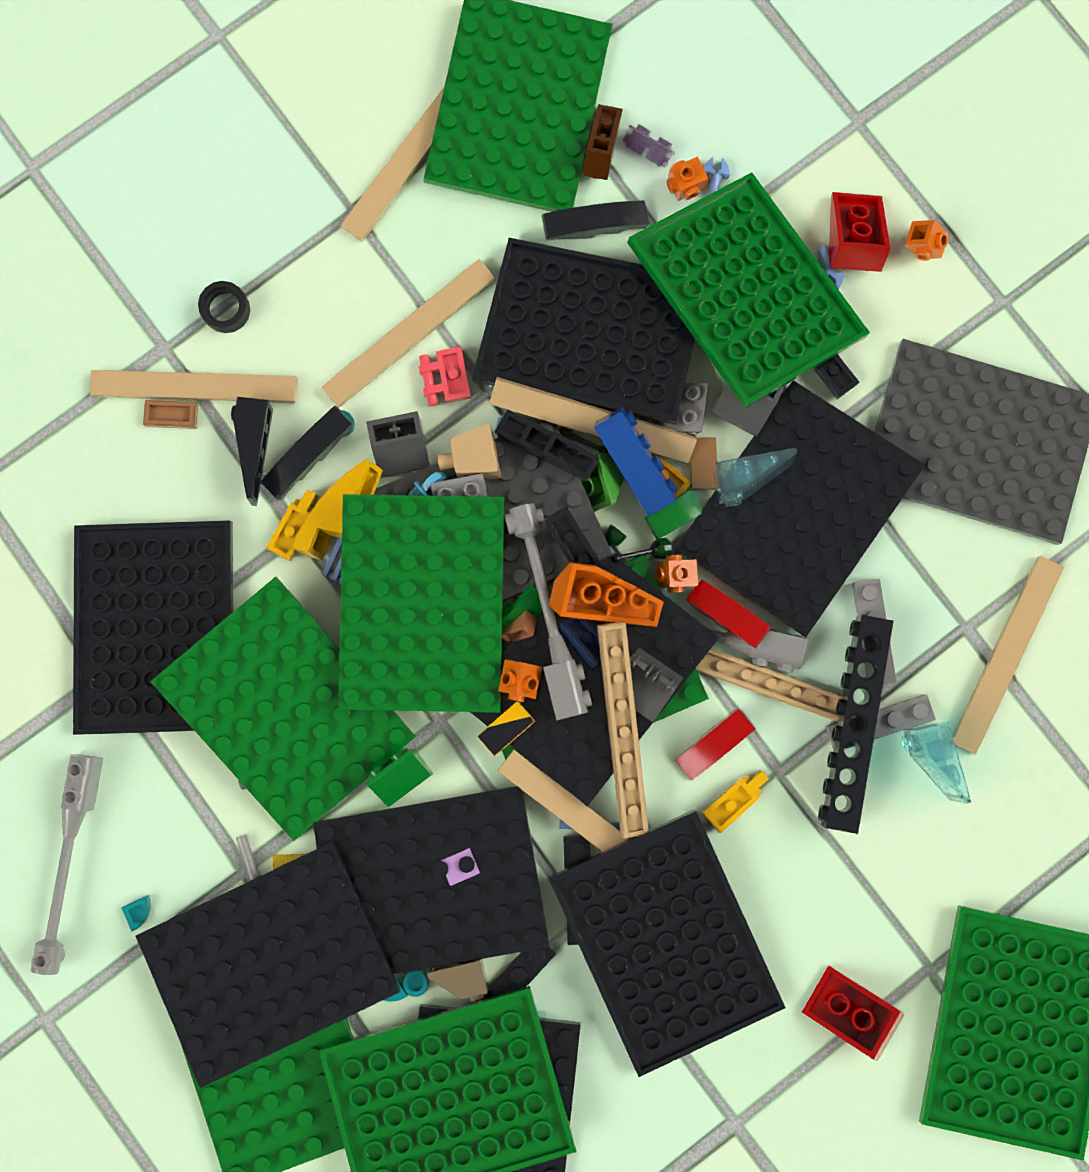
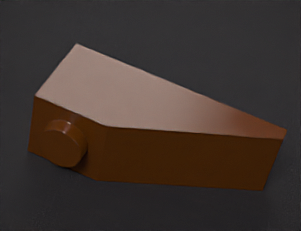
[583,104,623,180]

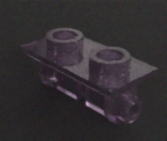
[622,124,676,167]

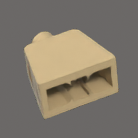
[437,423,501,479]

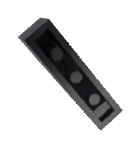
[231,397,273,506]

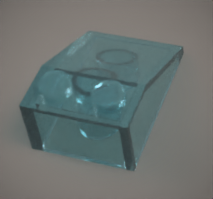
[714,448,797,507]
[902,722,972,804]

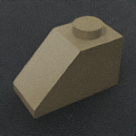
[427,959,488,1002]

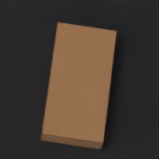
[143,400,198,429]
[690,437,718,490]

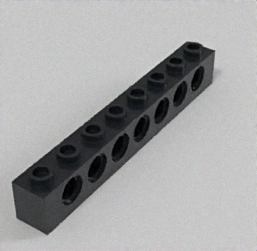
[818,615,894,834]

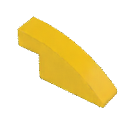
[292,459,383,560]

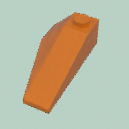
[549,562,663,627]

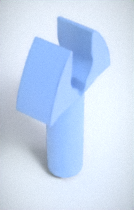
[704,157,730,194]
[818,245,844,290]

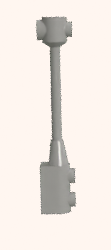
[504,503,592,720]
[710,629,809,673]
[30,754,103,975]

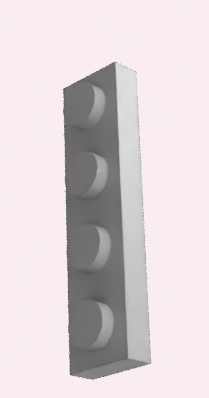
[852,579,897,684]
[825,695,936,749]

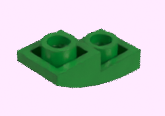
[644,489,703,540]
[502,584,543,630]

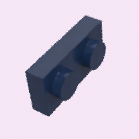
[558,617,601,669]

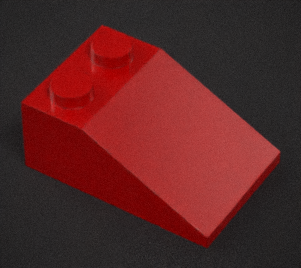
[829,192,891,272]
[802,965,905,1062]

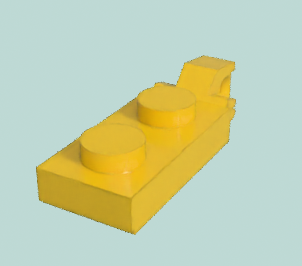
[266,489,319,561]
[701,770,769,833]

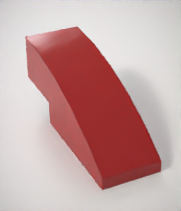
[686,579,771,649]
[675,709,755,780]

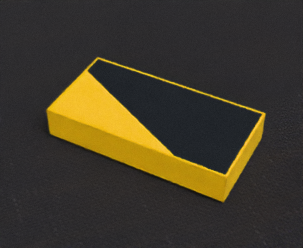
[477,701,535,757]

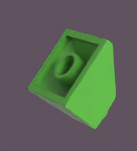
[580,453,624,512]

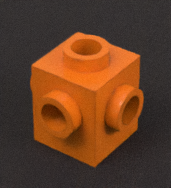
[666,156,709,201]
[904,220,949,261]
[655,555,698,593]
[498,659,542,702]

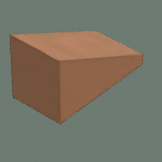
[502,610,537,644]

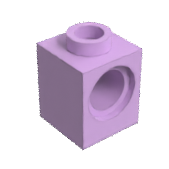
[441,848,480,886]

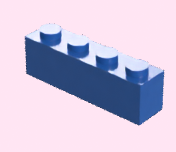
[594,406,678,516]

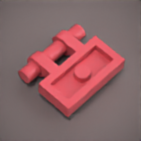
[418,347,471,407]

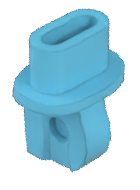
[408,472,449,496]

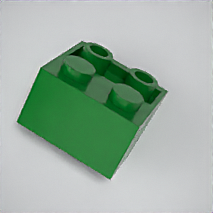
[365,748,434,807]

